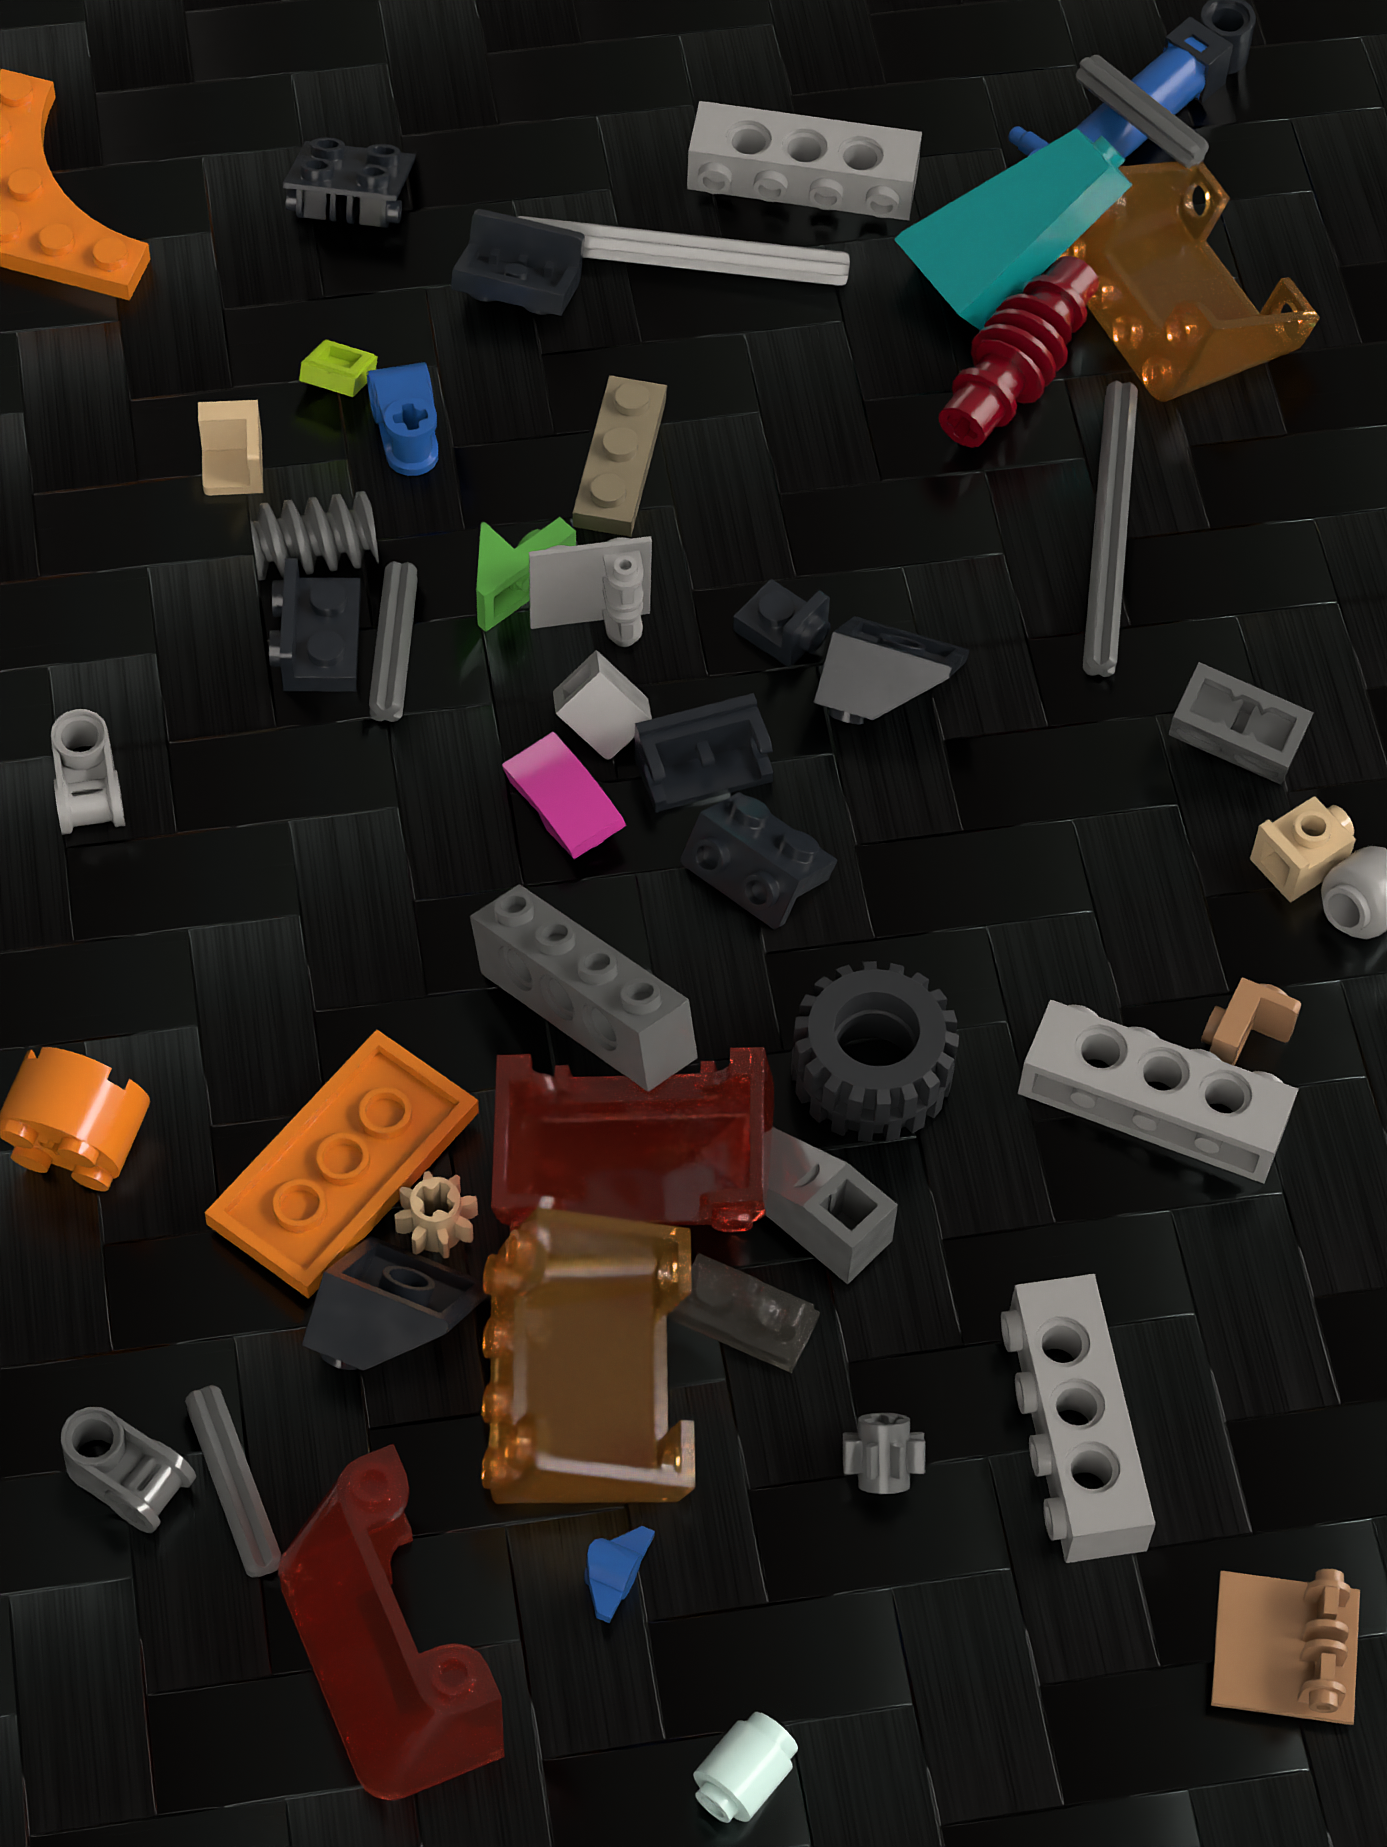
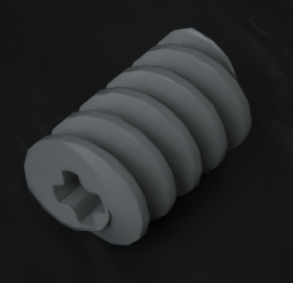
[250,491,378,580]

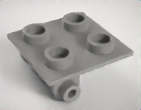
[529,536,652,647]

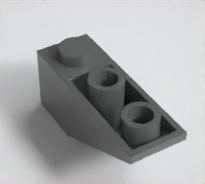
[701,1114,898,1284]

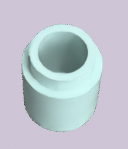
[693,1712,798,1823]

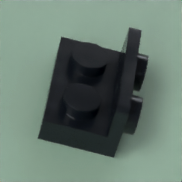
[269,558,361,692]

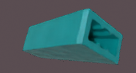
[894,128,1133,331]

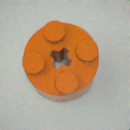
[0,1047,150,1191]

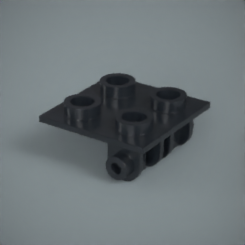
[283,137,415,228]

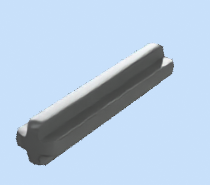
[1076,55,1209,168]
[369,561,418,722]
[185,1385,282,1578]

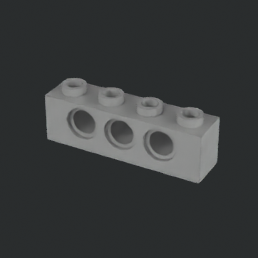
[687,101,922,221]
[1018,1000,1298,1184]
[1001,1274,1156,1563]

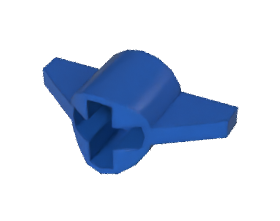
[584,1526,655,1623]

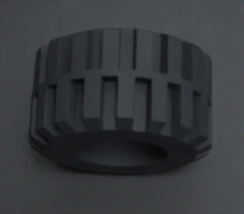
[791,961,959,1142]

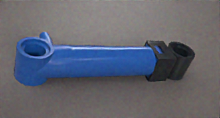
[1008,0,1256,159]

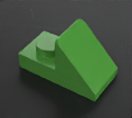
[476,517,576,632]

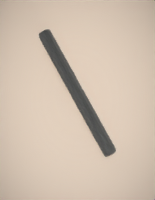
[1083,381,1138,677]

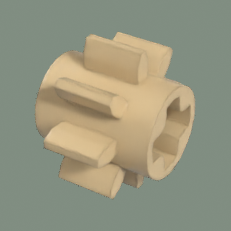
[395,1171,478,1258]

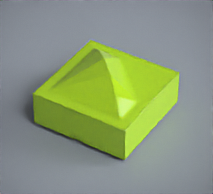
[299,340,378,397]

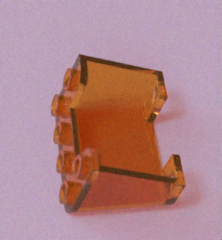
[1060,162,1320,402]
[481,1207,695,1504]

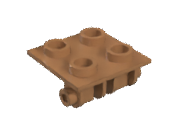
[1211,1569,1360,1725]

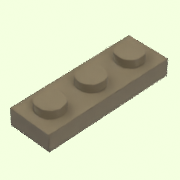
[573,375,667,537]

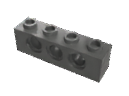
[470,884,698,1092]

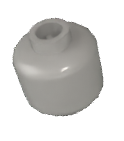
[1321,846,1387,939]

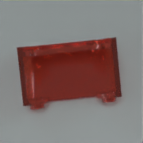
[491,1047,774,1237]
[278,1444,504,1801]

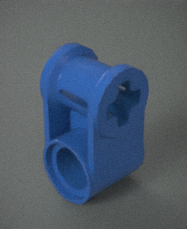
[367,362,438,476]

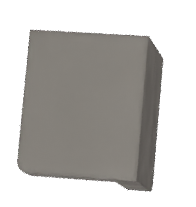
[553,650,652,759]

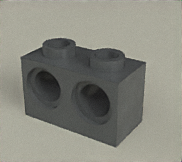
[1168,662,1314,785]

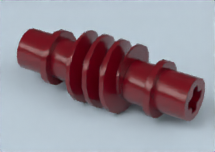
[939,255,1099,448]

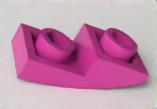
[502,732,626,859]

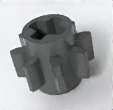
[843,1413,925,1494]

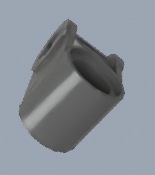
[61,1407,197,1533]

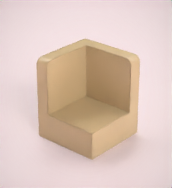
[198,400,263,495]

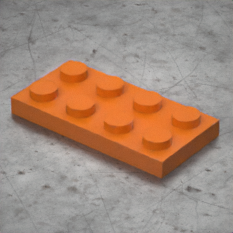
[205,1029,479,1299]

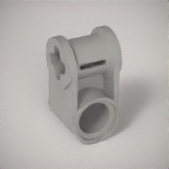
[51,709,125,835]

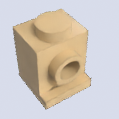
[1250,796,1356,902]

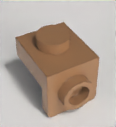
[1201,977,1301,1066]

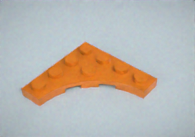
[0,69,150,301]

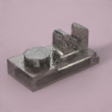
[669,1253,820,1373]

